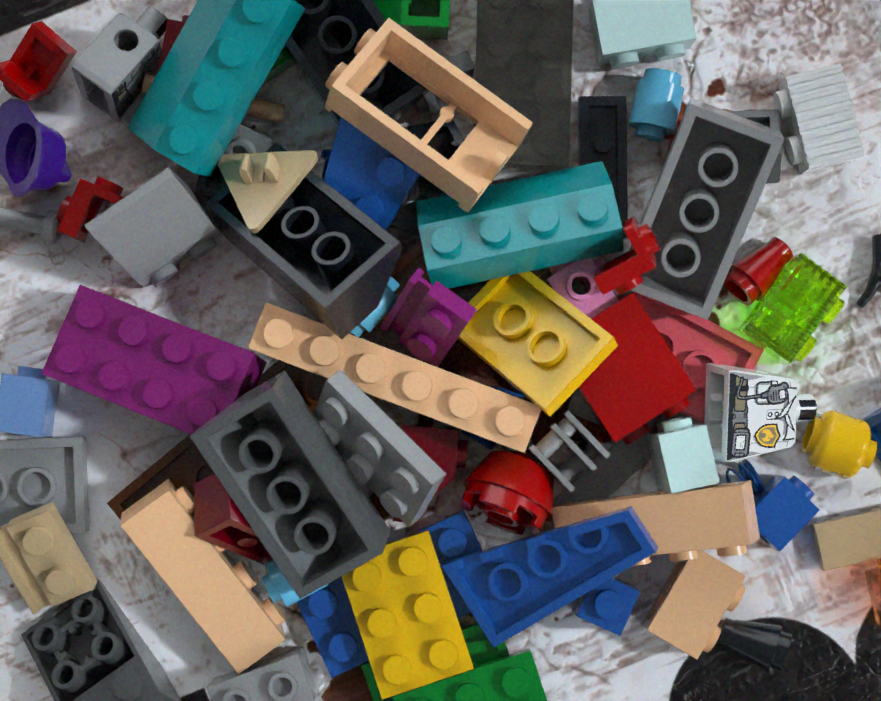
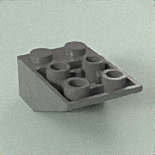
[21,579,181,701]

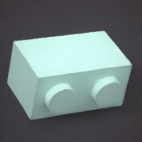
[588,0,697,69]
[646,417,720,494]

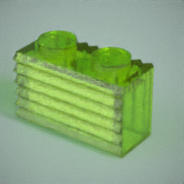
[738,253,847,365]

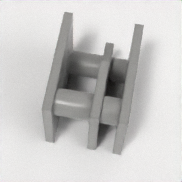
[527,410,611,492]

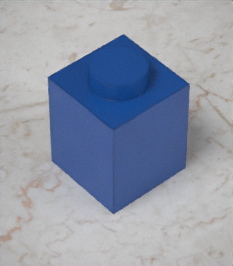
[754,474,819,552]
[572,577,640,636]

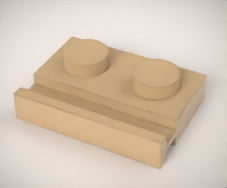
[0,502,98,614]

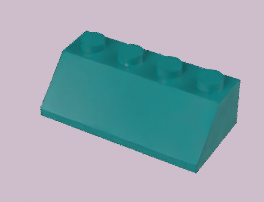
[127,0,305,177]
[416,161,623,289]

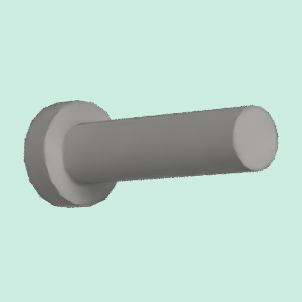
[0,207,62,244]

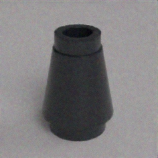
[717,618,792,671]

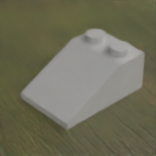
[84,167,222,287]

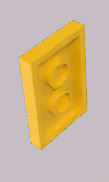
[458,271,618,416]
[342,529,474,700]

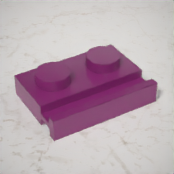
[381,268,477,367]

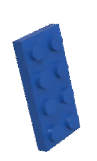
[297,509,482,678]

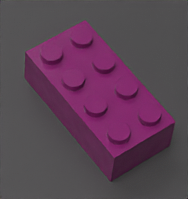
[41,285,267,435]

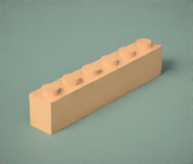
[248,302,541,453]

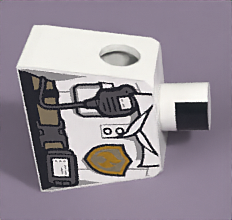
[704,363,817,462]

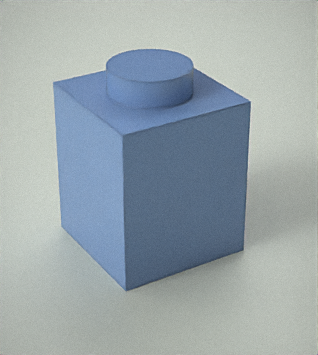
[0,366,60,437]

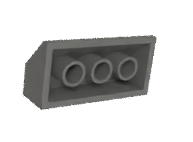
[190,370,391,599]

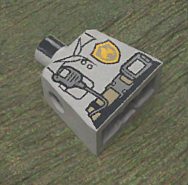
[71,6,168,123]

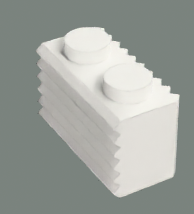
[773,63,864,174]

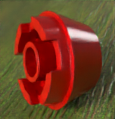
[460,450,554,535]

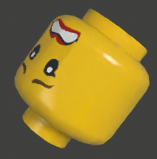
[801,410,877,479]

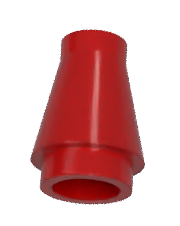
[724,237,793,305]

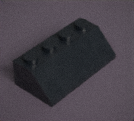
[284,0,429,125]
[205,142,402,340]

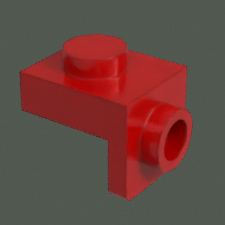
[0,21,77,102]
[57,176,124,243]
[593,217,660,295]

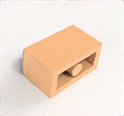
[642,550,746,660]

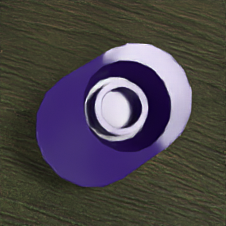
[0,99,72,197]

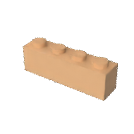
[120,479,286,675]
[553,480,760,566]

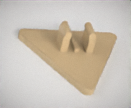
[218,150,319,233]

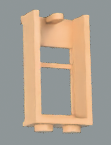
[324,18,533,213]

